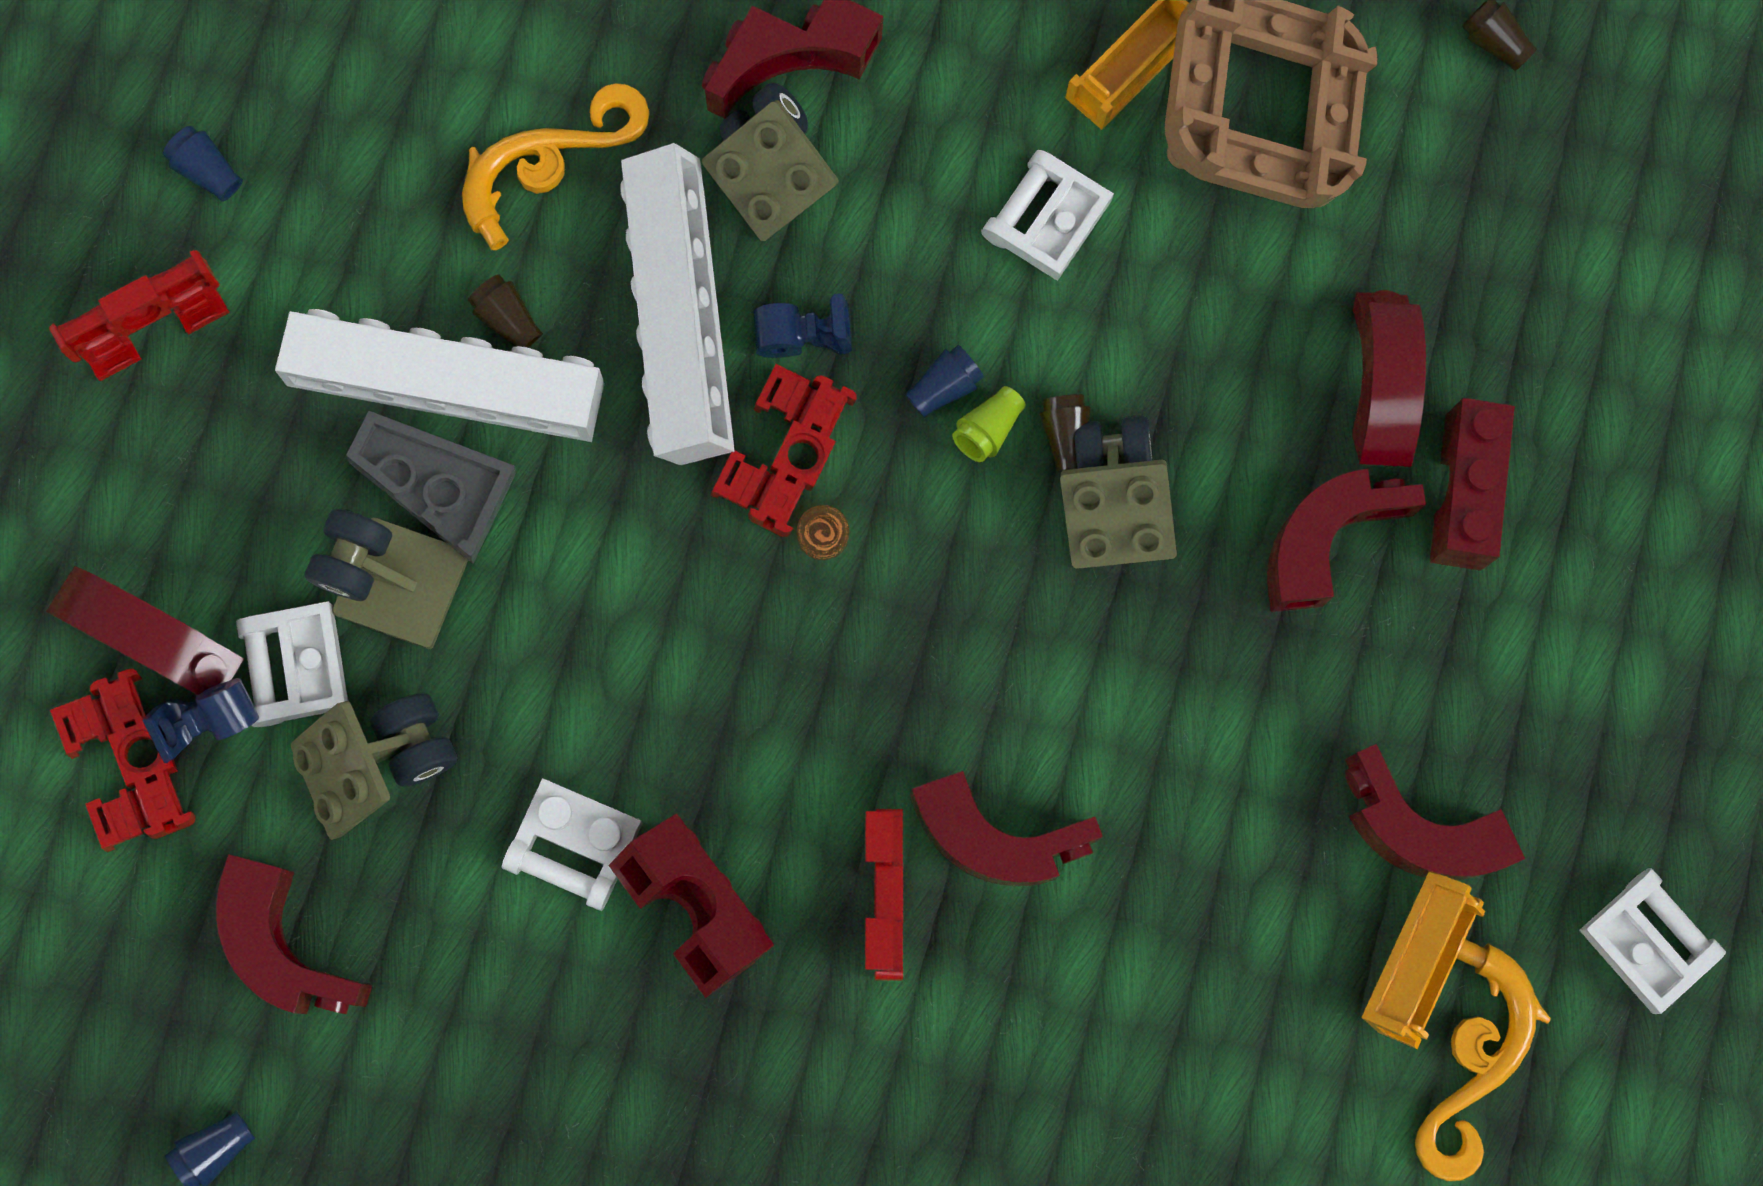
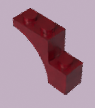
[702,0,883,119]

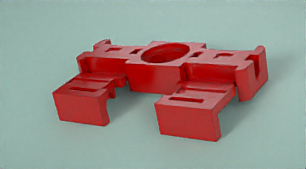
[49,250,230,381]
[711,364,857,537]
[50,668,196,852]
[865,809,903,981]

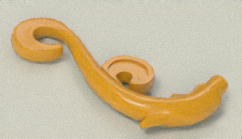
[462,83,649,251]
[1415,939,1550,1181]

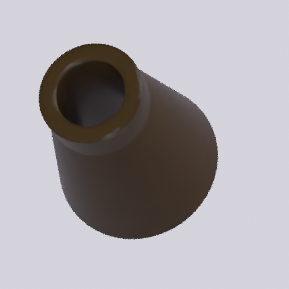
[1462,0,1537,71]
[468,274,543,348]
[1039,394,1091,472]

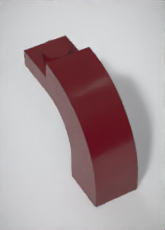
[1352,290,1426,467]
[1267,469,1426,612]
[46,566,244,696]
[1345,744,1525,880]
[910,771,1103,886]
[216,854,372,1014]

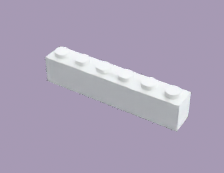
[620,143,735,465]
[275,309,604,442]

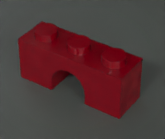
[1430,398,1515,571]
[608,813,774,998]

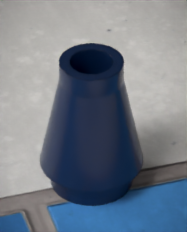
[163,126,243,202]
[905,345,984,418]
[165,1111,256,1186]

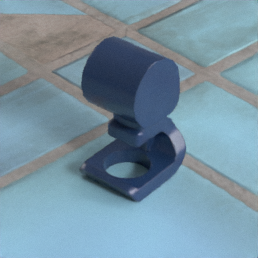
[754,294,852,358]
[142,678,259,763]

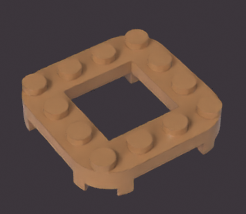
[1165,0,1377,208]

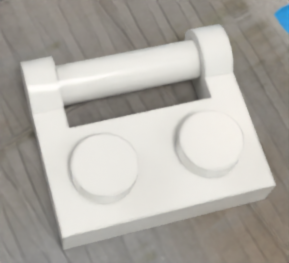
[981,150,1114,281]
[236,601,348,727]
[502,778,643,911]
[1579,868,1726,1014]

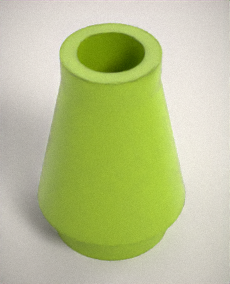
[952,386,1026,462]

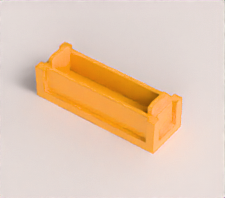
[1065,0,1189,130]
[1361,872,1485,1049]

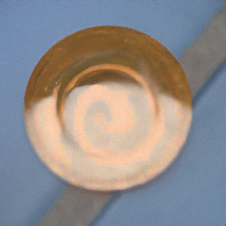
[797,505,849,560]

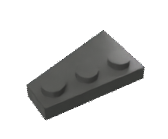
[346,411,516,564]

